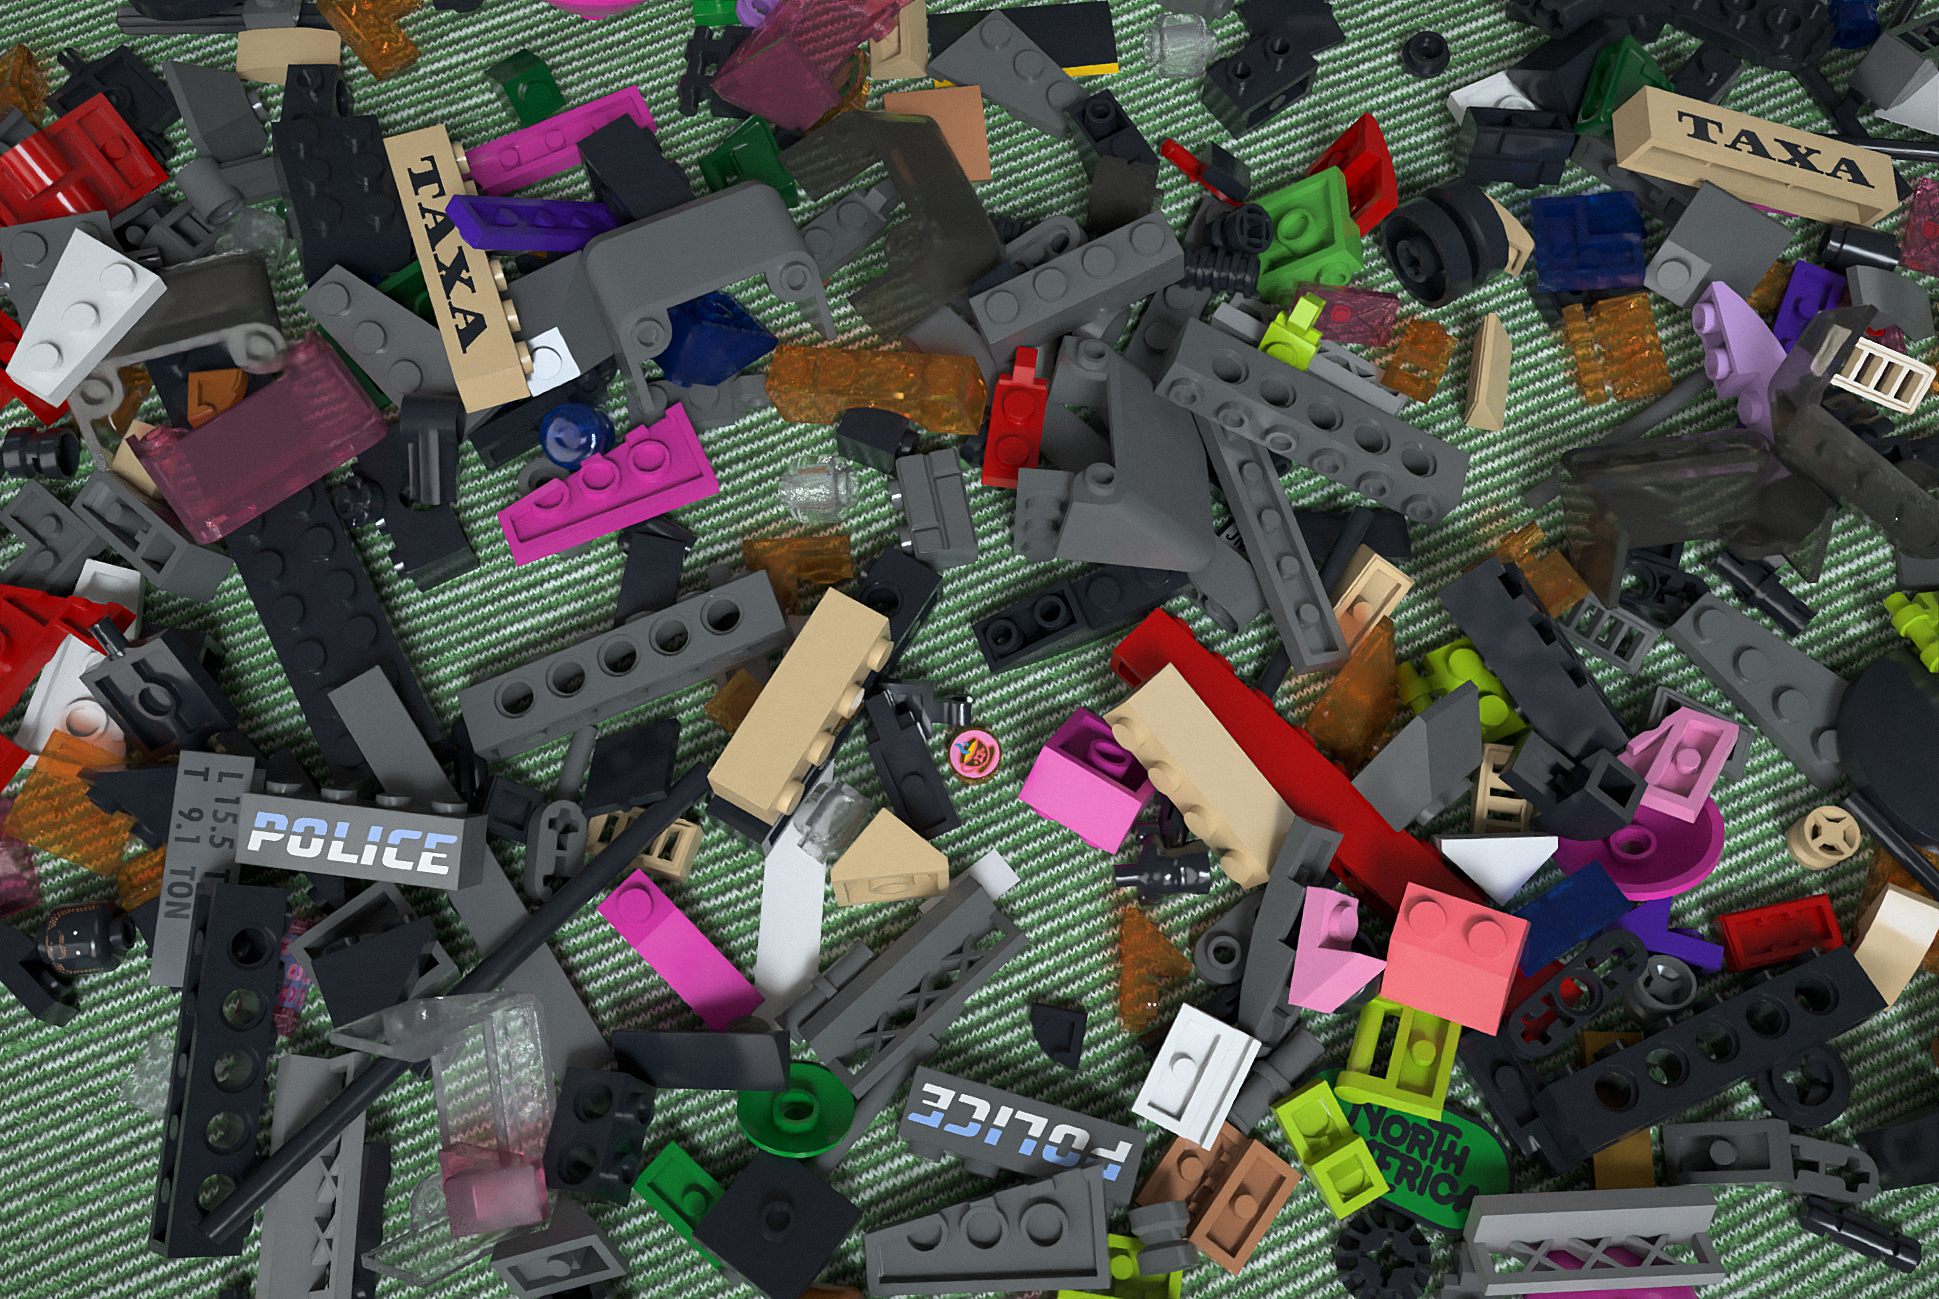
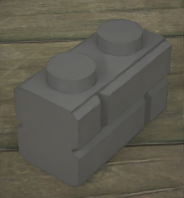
[887,448,978,571]

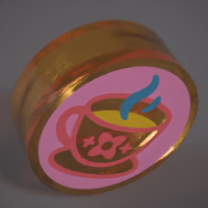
[947,728,1002,786]

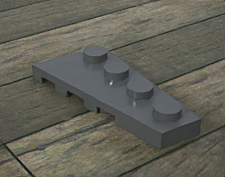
[298,264,506,446]
[1664,591,1849,790]

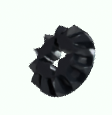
[1756,1042,1851,1128]
[1335,1210,1434,1299]

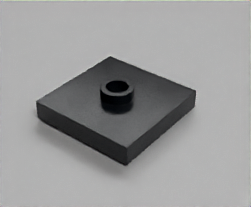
[691,1149,864,1299]

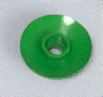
[736,1063,855,1158]

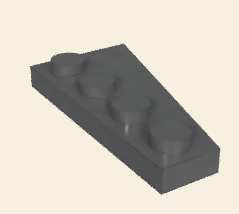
[864,1158,1112,1296]

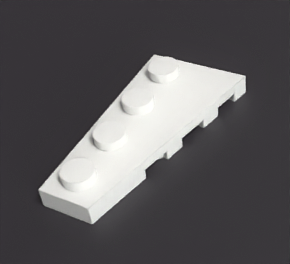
[15,559,146,781]

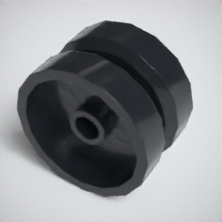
[1381,176,1509,310]

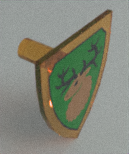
[805,48,886,144]

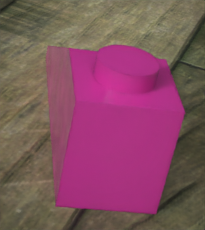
[596,868,766,1030]

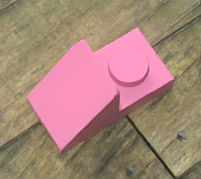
[1288,886,1388,1014]

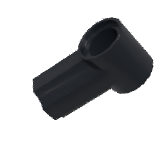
[400,394,465,505]

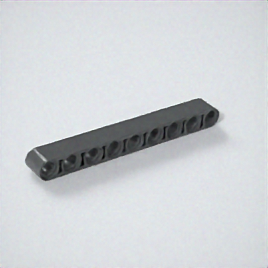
[900,303,1268,635]

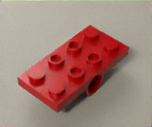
[0,92,170,274]

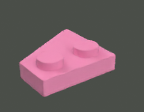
[1616,707,1739,823]

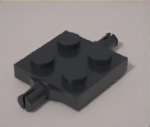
[43,44,182,164]
[78,614,241,762]

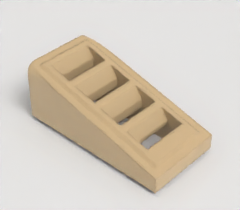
[1807,325,1937,415]
[1469,743,1533,834]
[585,807,704,885]

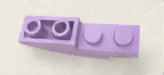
[1692,281,1814,490]

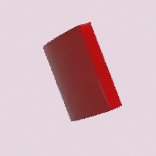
[1305,112,1398,238]

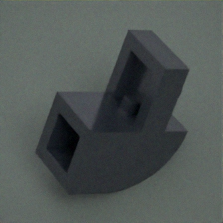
[1498,730,1649,841]

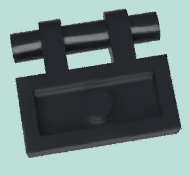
[677,25,775,120]

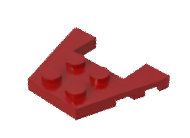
[0,584,137,793]

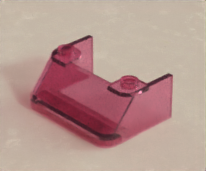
[709,0,915,131]
[125,329,389,544]

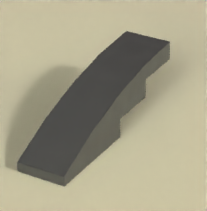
[1237,815,1344,1058]

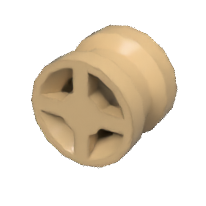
[1786,806,1861,870]

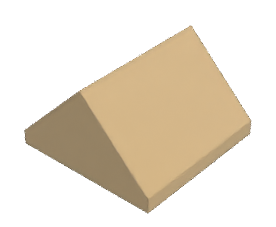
[830,807,949,907]

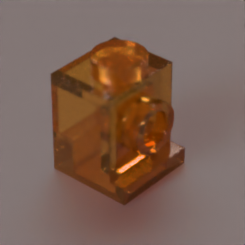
[1380,318,1459,404]

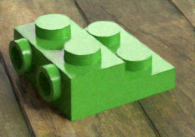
[1251,165,1364,307]

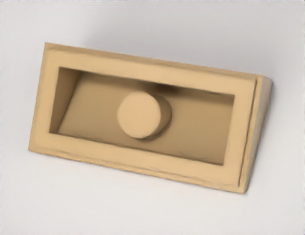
[868,0,929,80]
[1463,312,1512,432]
[1329,544,1416,667]

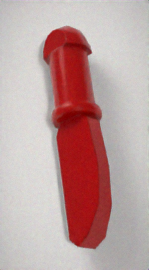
[1160,138,1245,207]

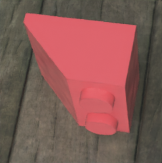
[1380,882,1531,1036]

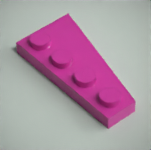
[497,402,720,567]

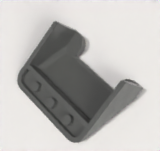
[1048,336,1216,572]

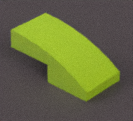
[1269,1077,1390,1220]

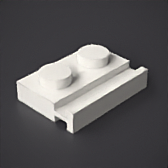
[1131,1001,1262,1151]

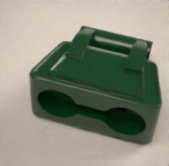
[1574,35,1675,140]
[698,111,800,209]

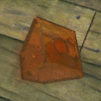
[1303,615,1397,771]

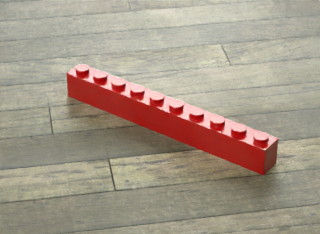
[1109,607,1585,1043]

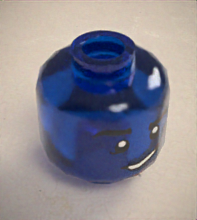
[539,401,615,470]

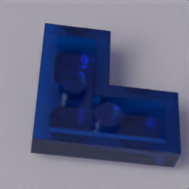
[1530,195,1646,293]

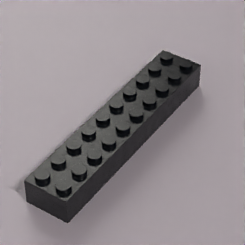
[143,306,457,801]

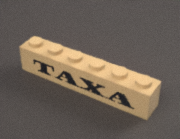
[1612,85,1899,227]
[383,124,535,414]

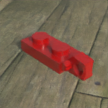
[981,346,1048,489]

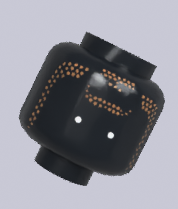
[37,898,136,977]

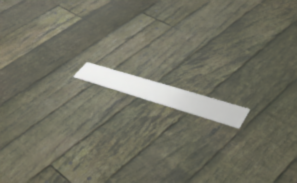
[751,615,834,1039]

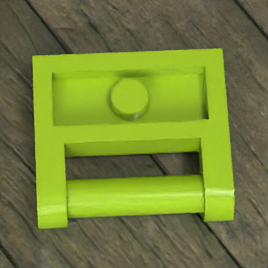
[1334,991,1462,1121]

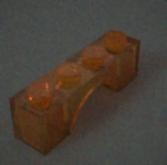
[764,345,989,435]

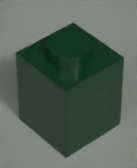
[484,48,567,129]

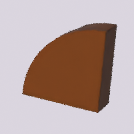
[187,367,249,429]

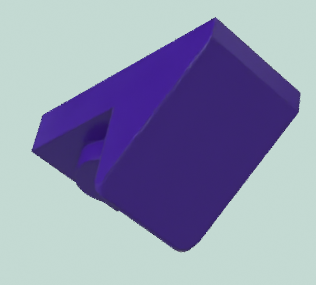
[1588,896,1724,979]

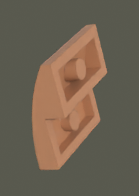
[883,85,991,190]
[1131,1120,1302,1276]

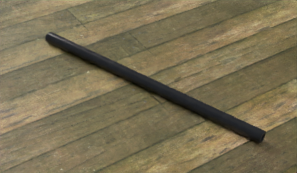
[198,761,711,1245]

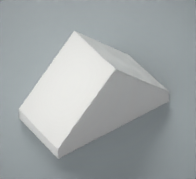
[1430,831,1558,907]

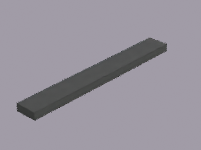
[327,665,615,1086]

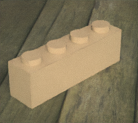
[707,587,894,826]
[1102,662,1295,890]

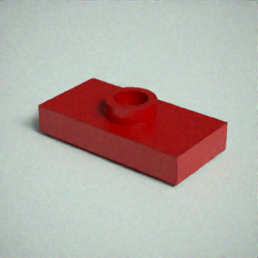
[1712,892,1845,974]

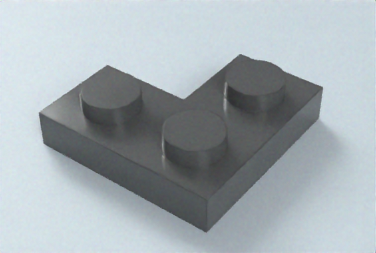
[0,478,108,597]

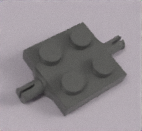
[0,210,163,334]

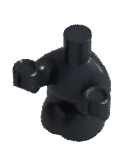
[1112,821,1211,907]

